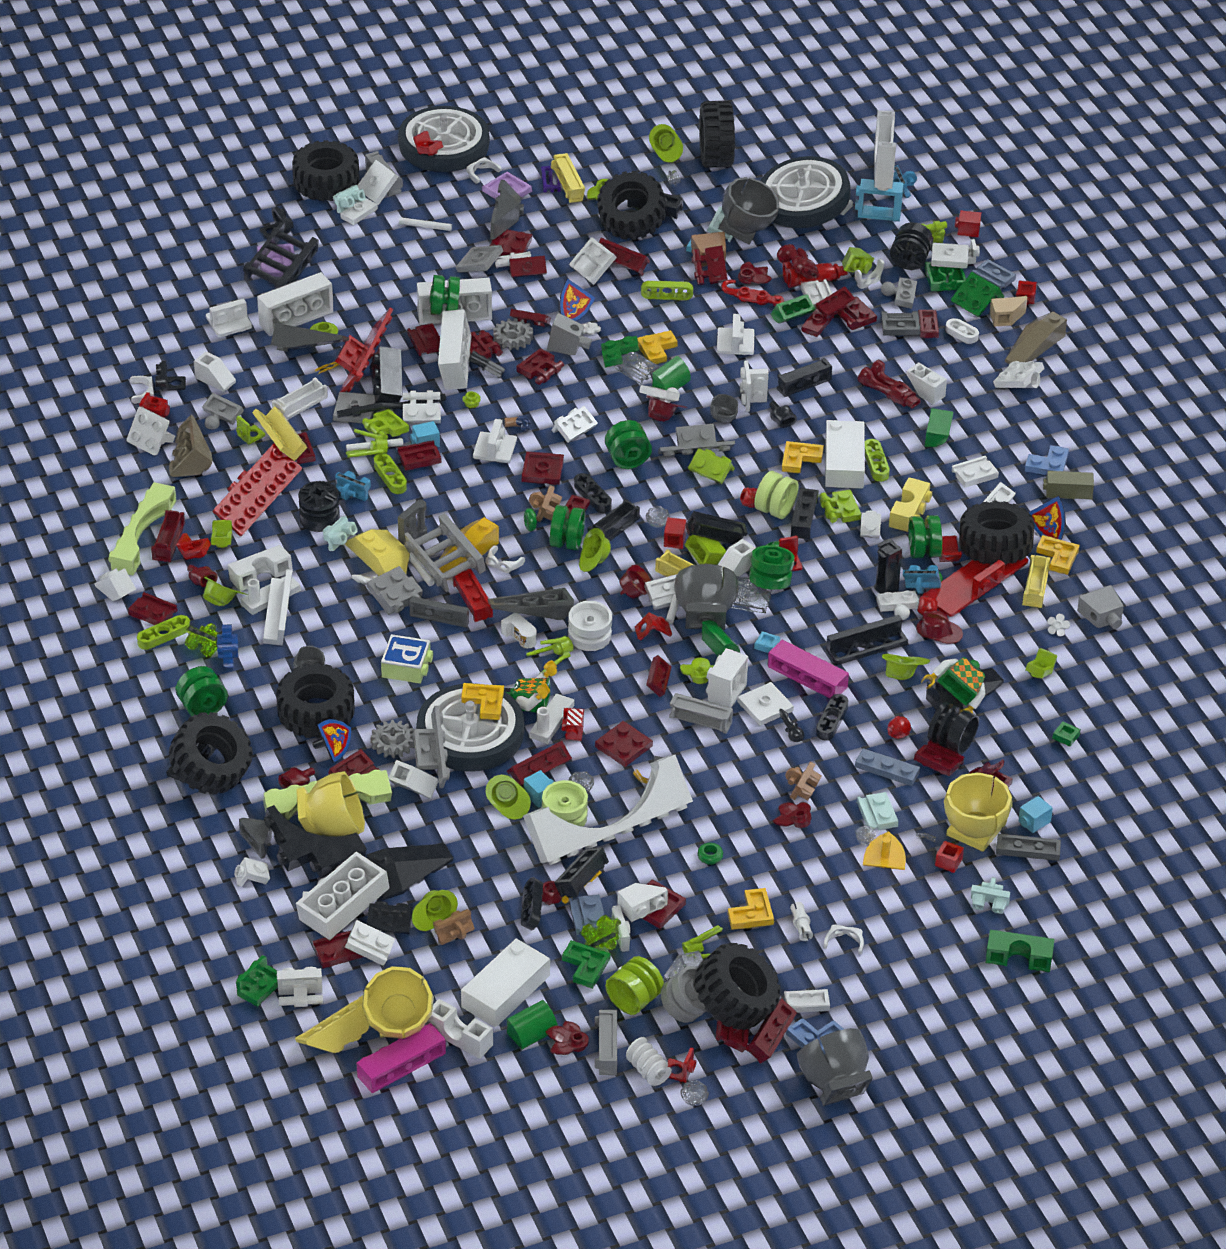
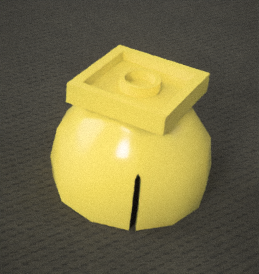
[296,771,365,836]
[944,773,1012,852]
[362,966,434,1039]

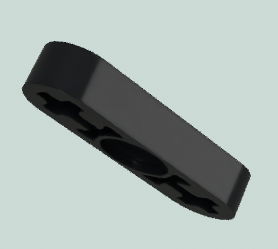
[574,473,612,513]
[816,694,848,740]
[521,877,543,931]

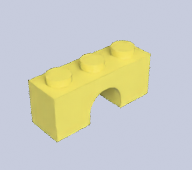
[889,477,932,532]

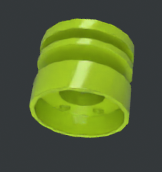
[605,956,664,1015]

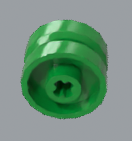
[430,275,460,316]
[605,420,652,469]
[550,505,585,551]
[908,515,942,559]
[749,545,795,590]
[175,666,228,716]

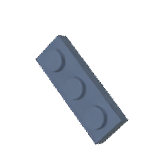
[855,748,920,786]

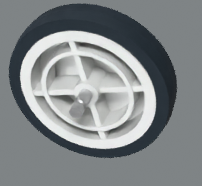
[398,106,490,172]
[760,156,851,228]
[416,683,525,771]

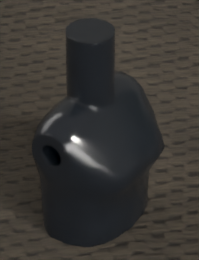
[769,401,797,428]

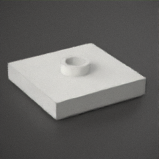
[357,160,399,205]
[931,243,968,268]
[737,682,794,726]

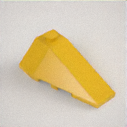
[439,517,499,580]

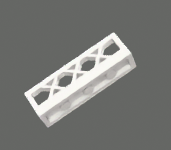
[263,569,292,646]

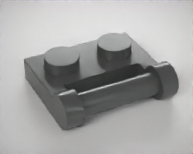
[881,311,920,336]
[398,500,427,545]

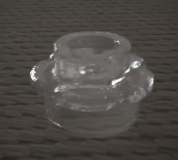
[666,170,681,187]
[855,825,876,845]

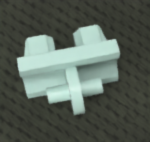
[333,185,366,213]
[323,516,357,551]
[971,877,1010,914]

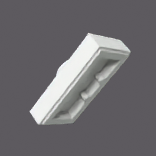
[340,198,378,225]
[612,905,630,952]
[784,989,830,1013]

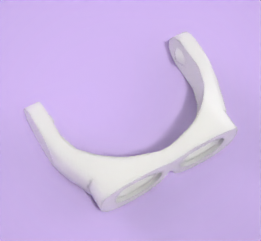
[466,157,502,184]
[855,259,884,289]
[130,376,154,404]
[485,545,525,573]
[823,925,864,955]

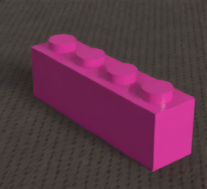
[768,639,849,698]
[357,1023,446,1093]

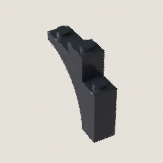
[264,805,367,879]

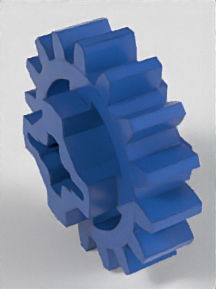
[217,624,239,668]

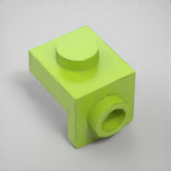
[211,520,232,548]
[1025,648,1057,678]

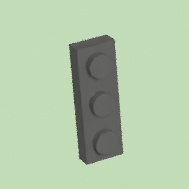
[410,596,469,628]
[996,834,1061,861]

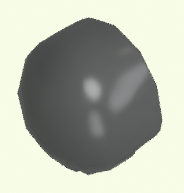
[710,394,738,423]
[293,646,325,668]

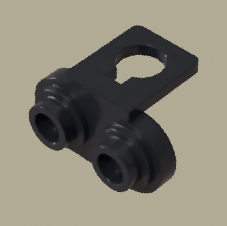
[260,206,294,239]
[155,360,186,391]

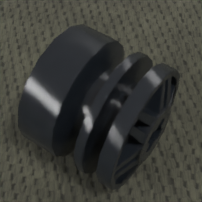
[890,222,933,271]
[298,481,340,532]
[927,702,979,755]

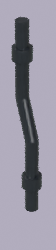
[337,393,446,418]

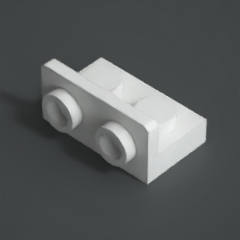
[552,406,598,443]

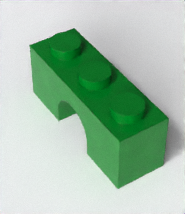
[985,930,1055,972]

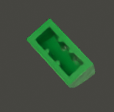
[771,294,815,323]
[652,356,691,390]
[925,408,953,447]
[702,620,740,657]
[507,1000,558,1050]

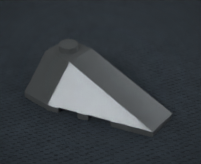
[490,180,524,239]
[271,323,349,352]
[488,588,574,620]

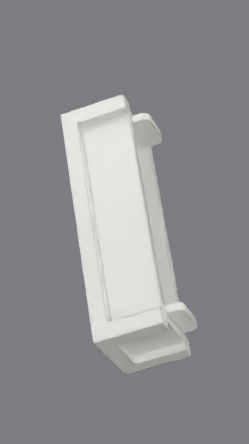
[272,377,328,420]

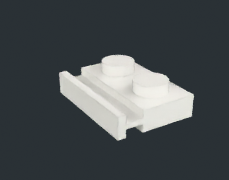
[801,279,833,310]
[952,456,999,488]
[644,574,677,610]
[345,920,395,966]

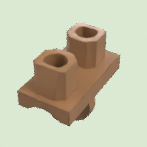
[529,485,562,522]
[785,761,822,801]
[433,909,475,945]

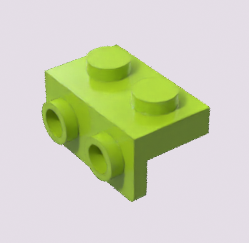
[688,448,735,484]

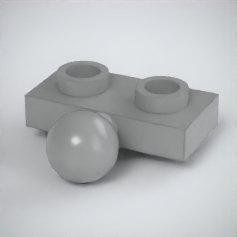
[881,277,917,309]
[202,393,244,429]

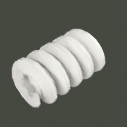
[626,1037,672,1086]

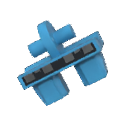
[893,165,917,198]
[335,471,371,501]
[903,565,941,594]

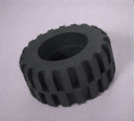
[699,100,735,168]
[292,140,360,202]
[597,171,667,240]
[959,501,1034,565]
[276,663,355,739]
[169,712,253,794]
[695,943,780,1030]

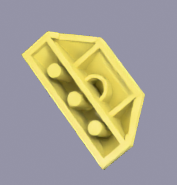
[345,529,410,576]
[295,995,370,1053]

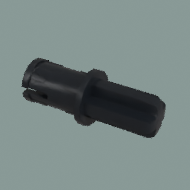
[468,351,505,378]

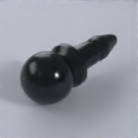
[779,708,804,742]

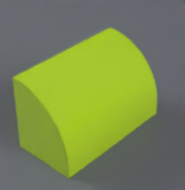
[685,535,726,565]

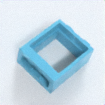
[855,179,903,222]

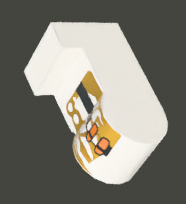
[501,613,537,648]

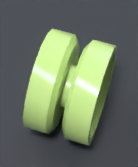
[754,470,799,519]
[542,780,588,827]

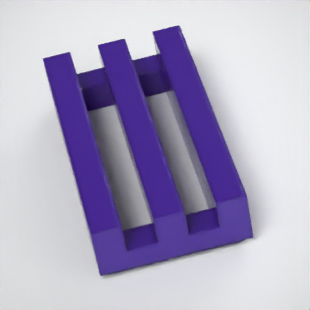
[541,166,561,193]

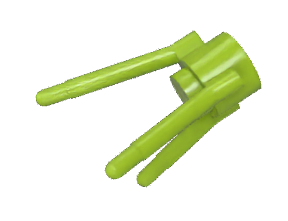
[346,429,388,458]
[526,636,573,674]
[682,925,723,961]

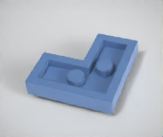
[1025,445,1069,475]
[786,1018,844,1054]

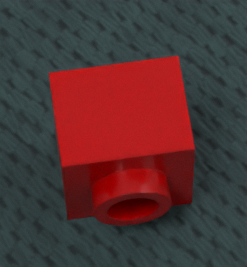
[935,841,964,873]

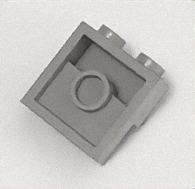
[366,566,423,615]

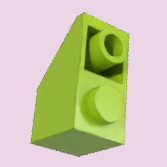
[842,247,875,274]

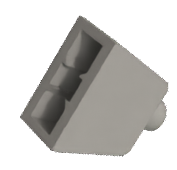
[547,313,592,355]
[1077,585,1123,629]

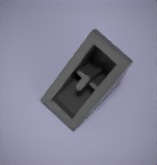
[239,817,272,859]

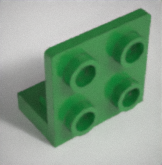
[951,272,1005,317]

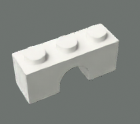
[228,545,293,592]
[426,999,493,1059]

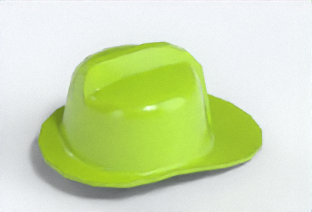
[649,124,683,163]
[579,528,611,572]
[203,577,248,606]
[882,654,930,680]
[485,774,531,820]
[412,890,458,931]

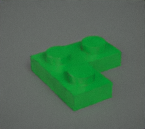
[601,336,640,368]
[562,940,611,989]

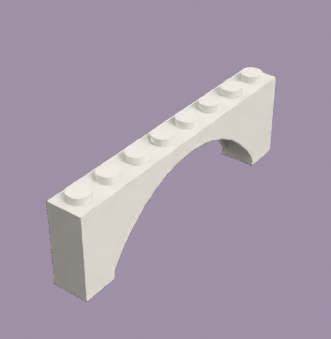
[874,110,896,191]
[523,755,693,865]

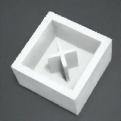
[706,648,748,708]

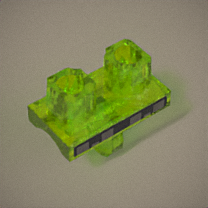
[184,623,219,658]
[581,914,621,950]

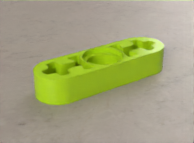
[641,281,693,300]
[864,439,890,482]
[374,453,407,494]
[137,615,190,650]

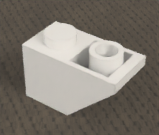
[194,351,236,392]
[906,362,947,405]
[718,539,755,580]
[94,568,136,601]
[389,760,439,799]
[618,883,668,922]

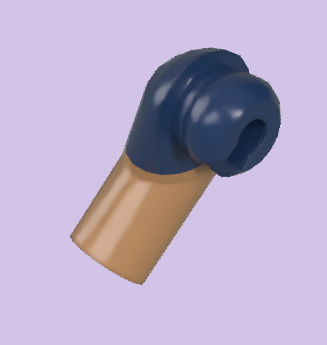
[504,417,531,432]

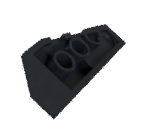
[926,668,1004,711]
[366,844,453,900]

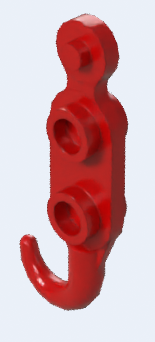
[721,280,784,306]

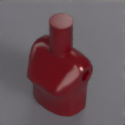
[187,565,218,587]
[278,767,315,789]

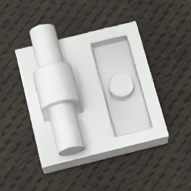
[277,967,323,1007]

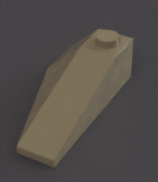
[1005,312,1067,364]
[169,415,212,477]

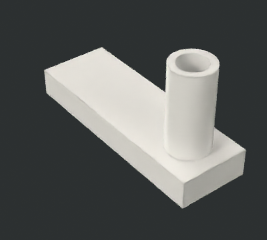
[241,576,301,615]
[529,694,574,744]

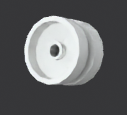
[568,601,612,651]

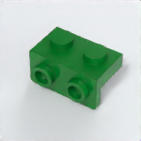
[236,955,278,1007]

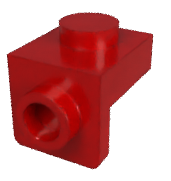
[413,131,444,156]
[1016,281,1037,305]
[177,533,211,560]

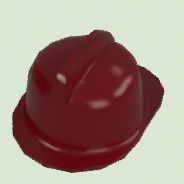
[646,396,688,421]
[619,565,651,599]
[916,610,963,644]

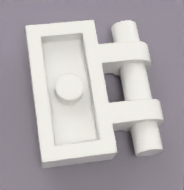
[403,390,441,424]

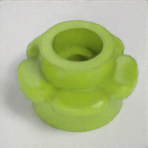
[462,391,481,408]

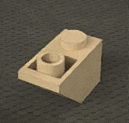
[990,296,1027,327]

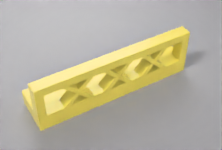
[252,406,307,461]

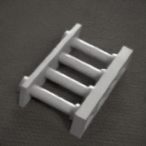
[404,513,486,592]

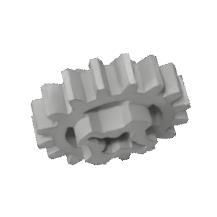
[493,318,533,350]
[371,720,414,758]

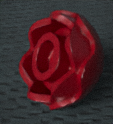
[542,881,562,905]

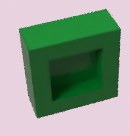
[1052,721,1081,747]

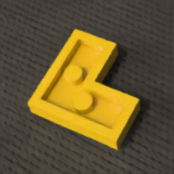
[637,330,678,365]
[782,441,824,473]
[1036,535,1080,575]
[461,683,504,720]
[728,888,774,930]

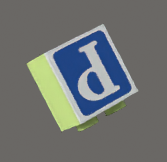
[381,634,433,684]

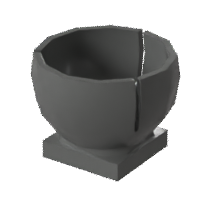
[718,177,779,245]
[674,564,739,630]
[797,1028,873,1106]

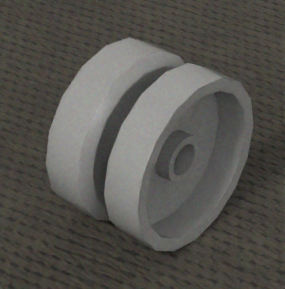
[661,966,706,1023]

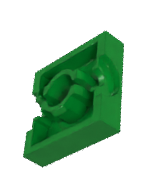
[925,262,966,291]

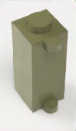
[1043,471,1094,500]

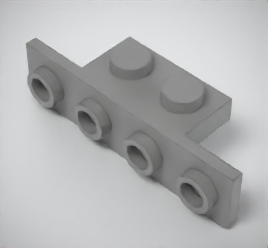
[658,424,735,457]
[413,706,450,788]

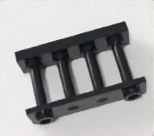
[243,222,319,289]

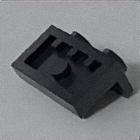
[367,901,413,934]

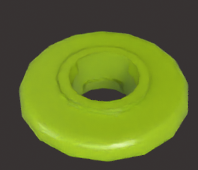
[310,322,338,334]

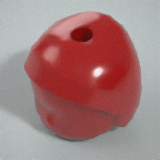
[740,487,757,508]
[917,596,938,616]
[887,716,911,739]

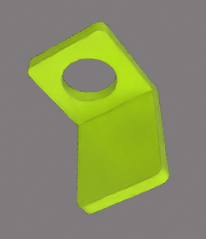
[236,416,265,445]

